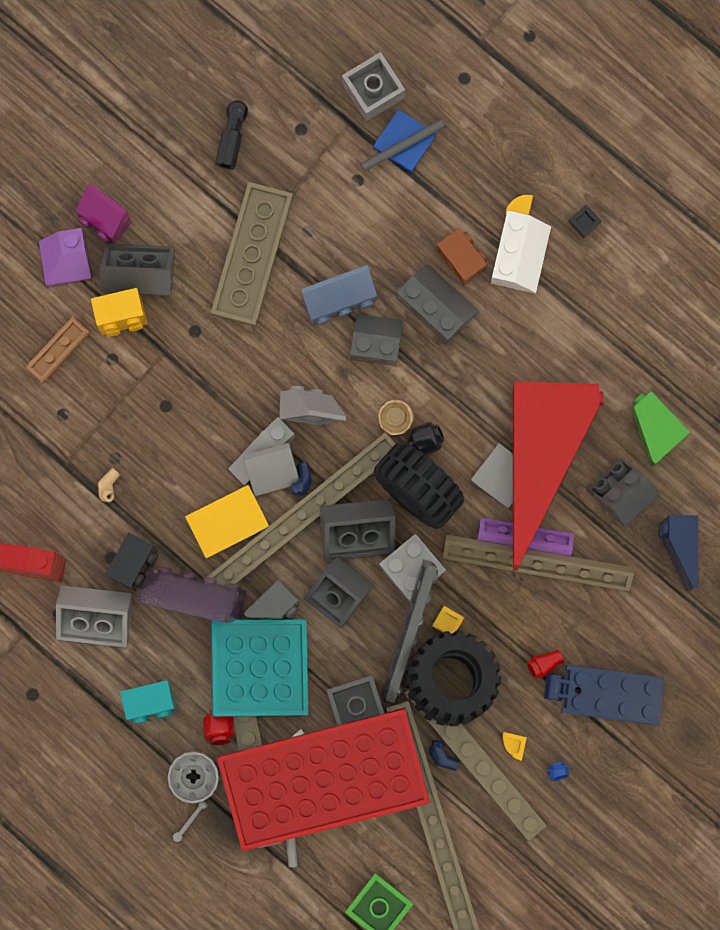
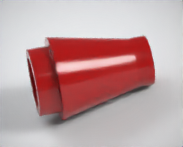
[527,650,564,679]

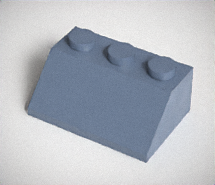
[301,265,377,326]

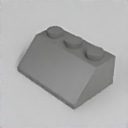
[56,585,132,648]

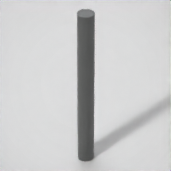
[360,119,445,172]

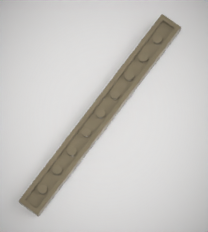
[202,432,395,600]
[386,701,479,930]

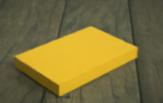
[185,485,269,559]

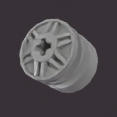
[168,750,219,803]

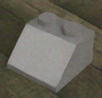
[279,386,346,426]

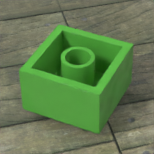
[345,872,413,930]

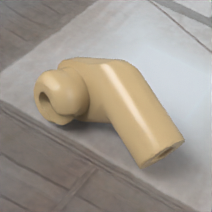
[98,468,121,503]

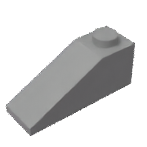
[228,417,295,486]

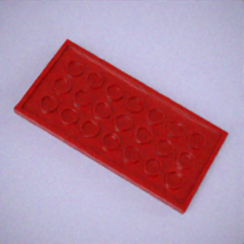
[217,708,430,851]

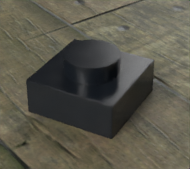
[568,205,602,238]

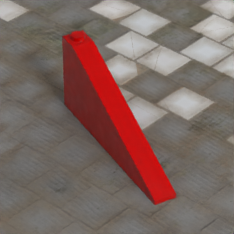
[513,382,603,571]
[0,543,66,583]

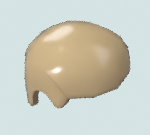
[378,399,414,436]

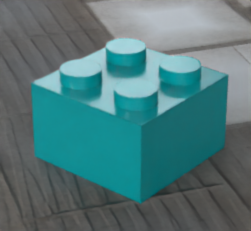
[120,680,178,725]

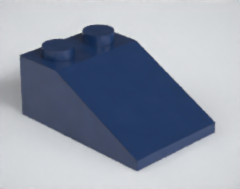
[659,515,698,591]

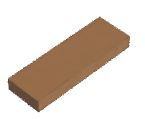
[25,316,90,384]

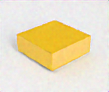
[432,606,464,634]

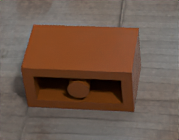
[436,228,487,286]

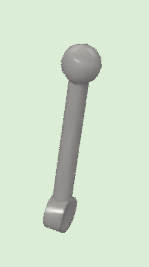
[173,800,208,842]

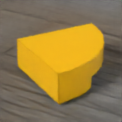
[505,195,533,215]
[502,732,527,761]

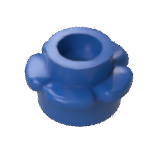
[546,762,570,781]

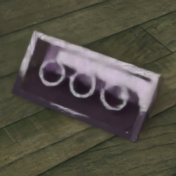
[137,566,246,624]

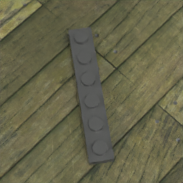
[381,559,438,703]

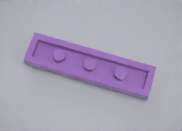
[477,518,574,556]

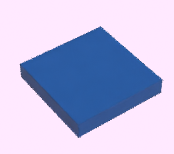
[373,109,437,173]

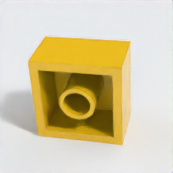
[91,288,148,337]

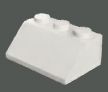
[491,211,551,294]

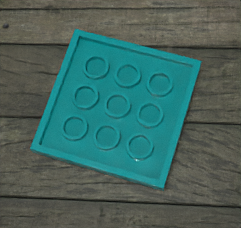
[211,620,308,717]

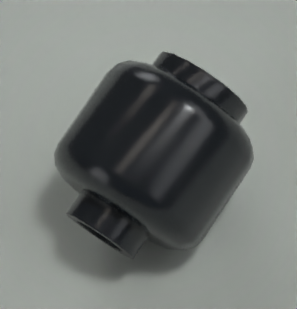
[408,422,445,456]

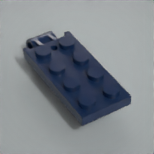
[544,665,665,726]

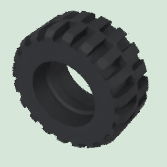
[373,442,464,529]
[405,631,501,727]

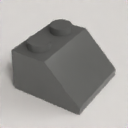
[350,314,403,366]
[304,556,374,629]
[244,580,300,620]

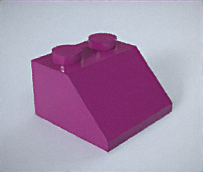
[76,184,132,244]

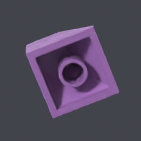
[39,228,92,287]

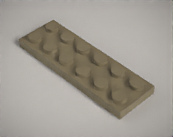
[211,182,293,327]

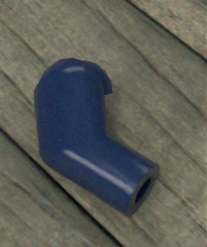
[291,462,312,495]
[429,740,459,771]

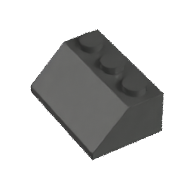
[100,244,175,296]
[396,265,479,345]
[320,499,395,561]

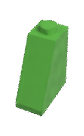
[631,391,690,467]

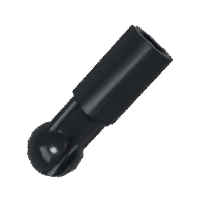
[215,100,248,170]

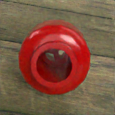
[203,710,235,745]

